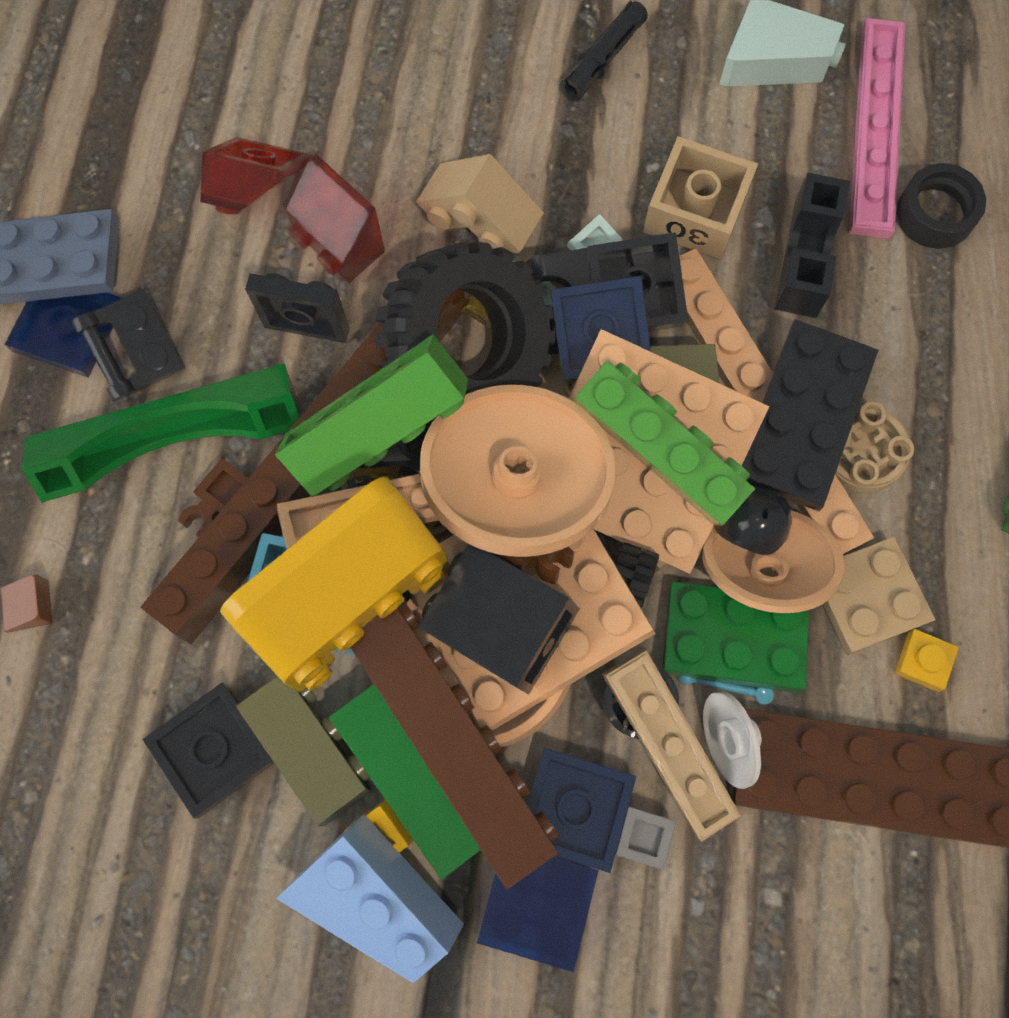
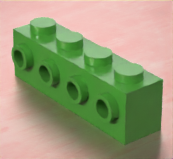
[275,334,468,497]
[574,360,755,526]

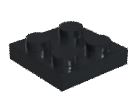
[245,273,350,343]
[142,682,274,819]

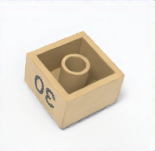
[643,136,758,260]

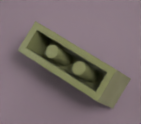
[236,676,372,826]

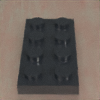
[742,319,879,512]

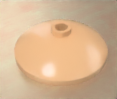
[702,510,845,613]

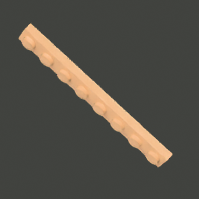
[679,248,874,555]

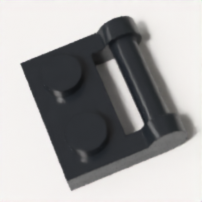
[71,289,185,402]

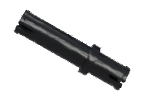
[560,0,648,101]

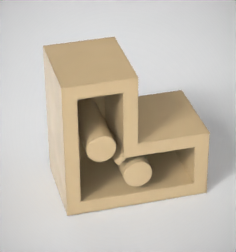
[416,154,544,253]

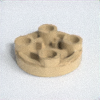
[835,402,914,492]

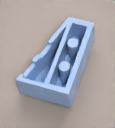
[276,814,464,983]

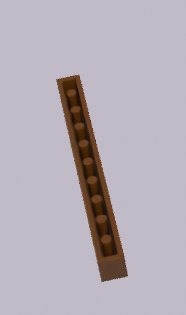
[140,290,466,644]

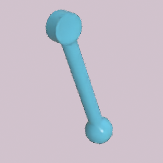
[677,676,774,705]

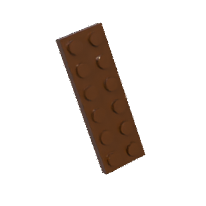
[732,708,1009,849]

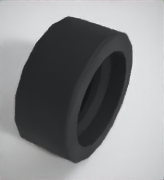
[896,163,987,249]

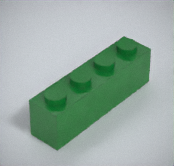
[328,684,481,880]

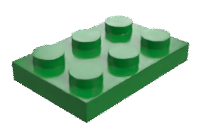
[662,582,809,693]

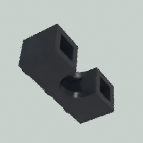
[774,172,850,318]

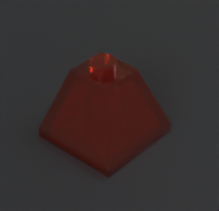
[200,137,313,214]

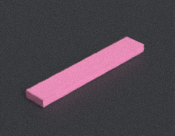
[849,18,906,239]

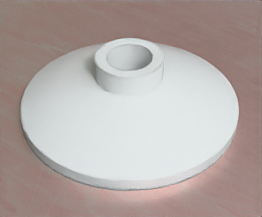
[703,691,761,789]

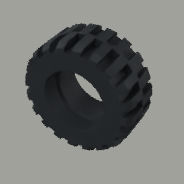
[375,242,556,395]

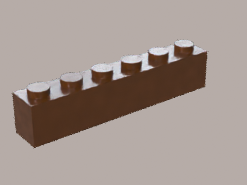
[350,601,559,890]

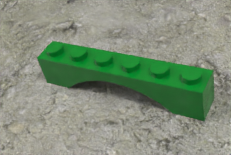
[21,363,301,503]

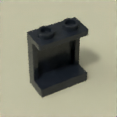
[418,544,580,695]

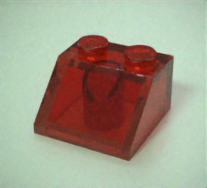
[286,154,385,283]

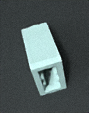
[720,0,846,87]

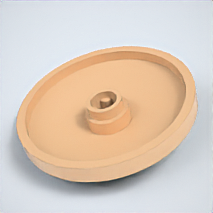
[420,385,616,557]

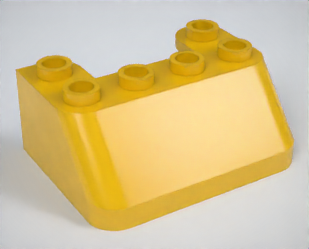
[220,477,449,692]

